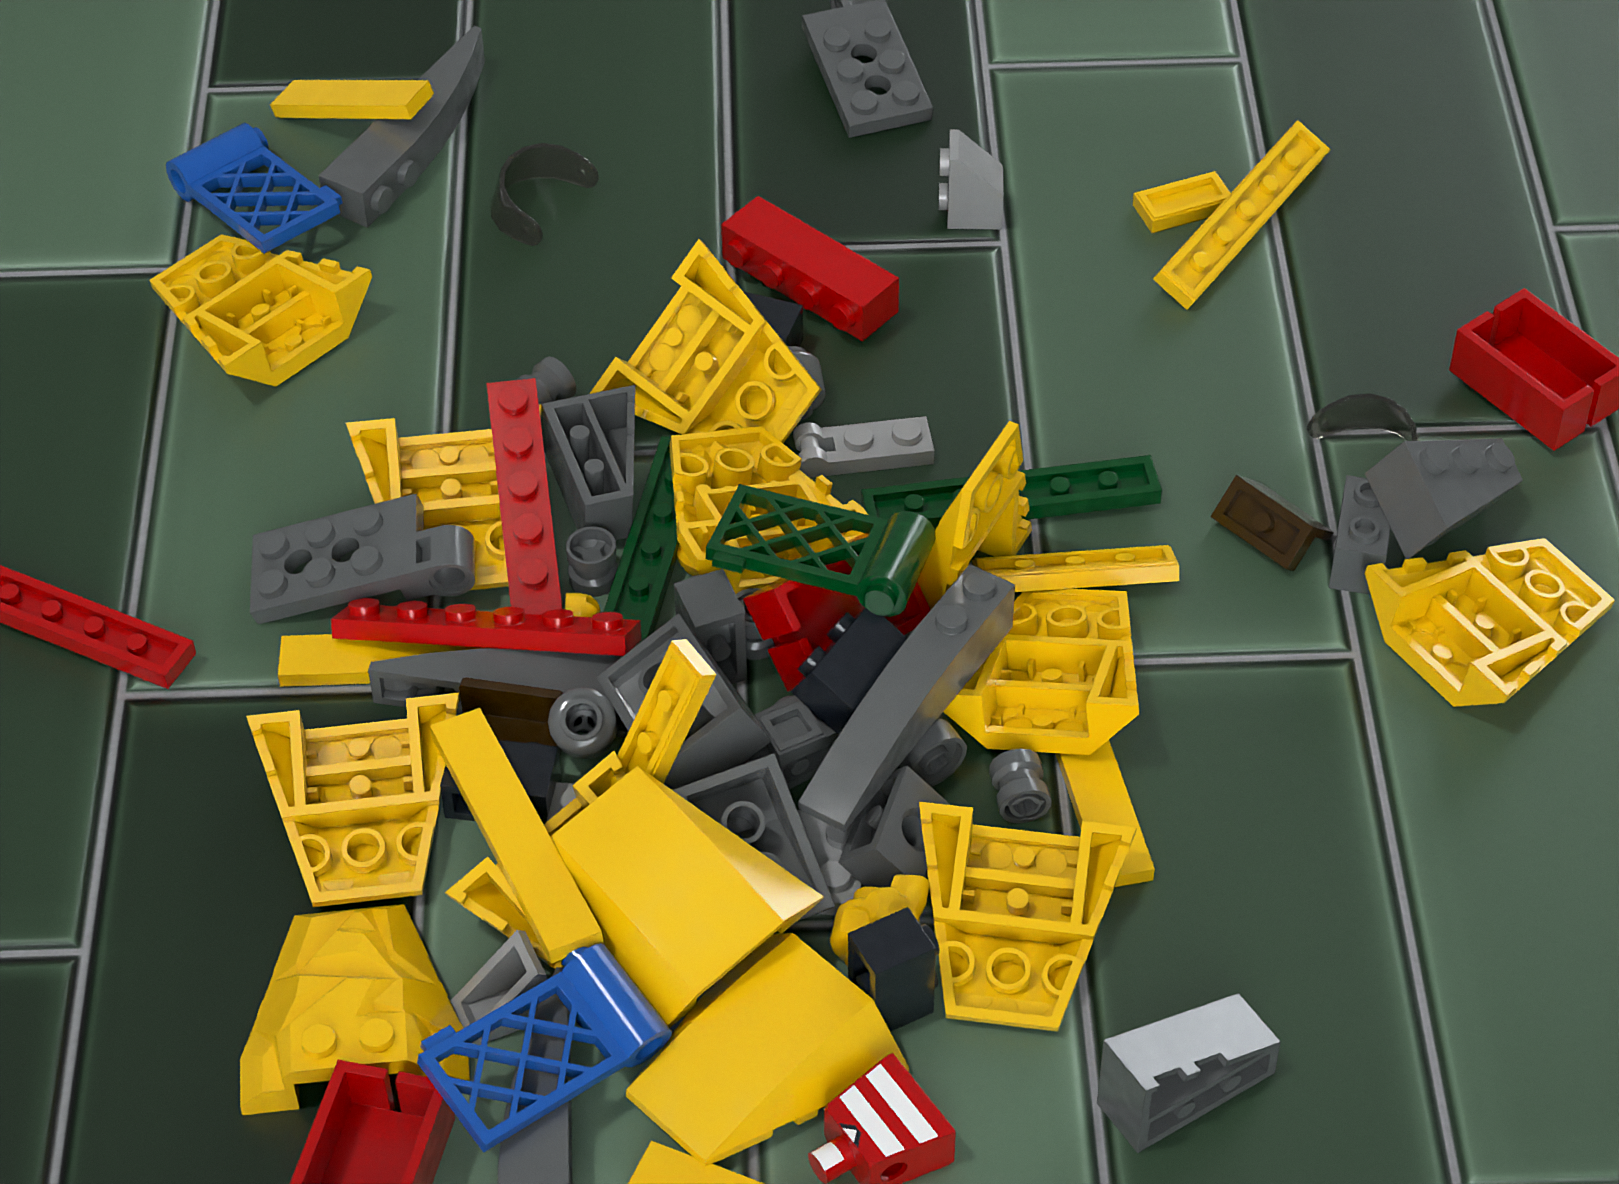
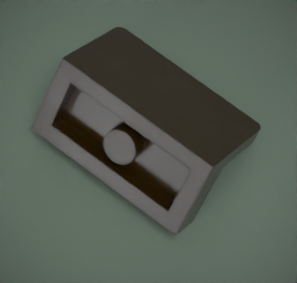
[1210,475,1334,571]
[459,677,563,758]

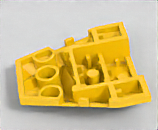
[669,426,868,594]
[240,904,470,1115]

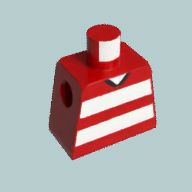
[808,1052,956,1184]

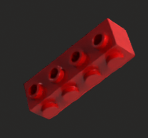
[721,196,899,342]

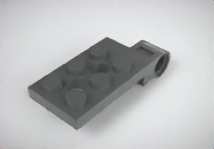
[802,0,933,138]
[250,494,475,624]

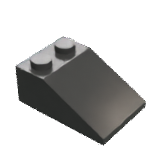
[596,613,771,790]
[673,753,835,922]

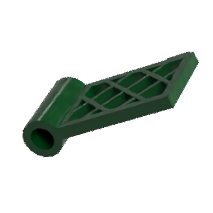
[705,484,936,617]

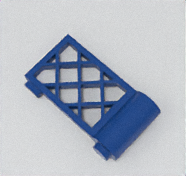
[166,123,343,253]
[417,943,672,1153]

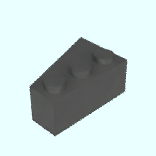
[542,385,635,540]
[1365,438,1523,559]
[1097,993,1281,1153]

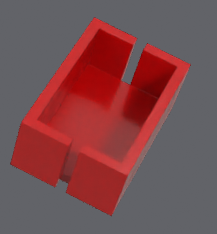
[1449,288,1619,451]
[743,533,931,692]
[290,1059,455,1184]

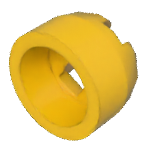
[565,593,600,617]

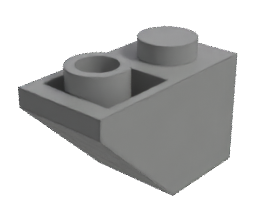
[939,130,1003,230]

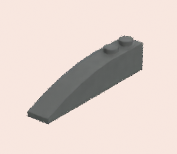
[318,25,485,228]
[798,564,1015,832]
[368,648,629,738]
[497,967,572,1184]

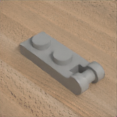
[793,416,934,477]

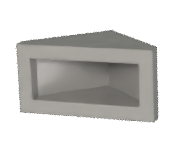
[450,930,547,1045]

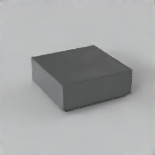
[757,700,827,767]

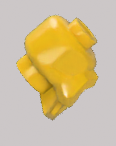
[830,875,930,967]

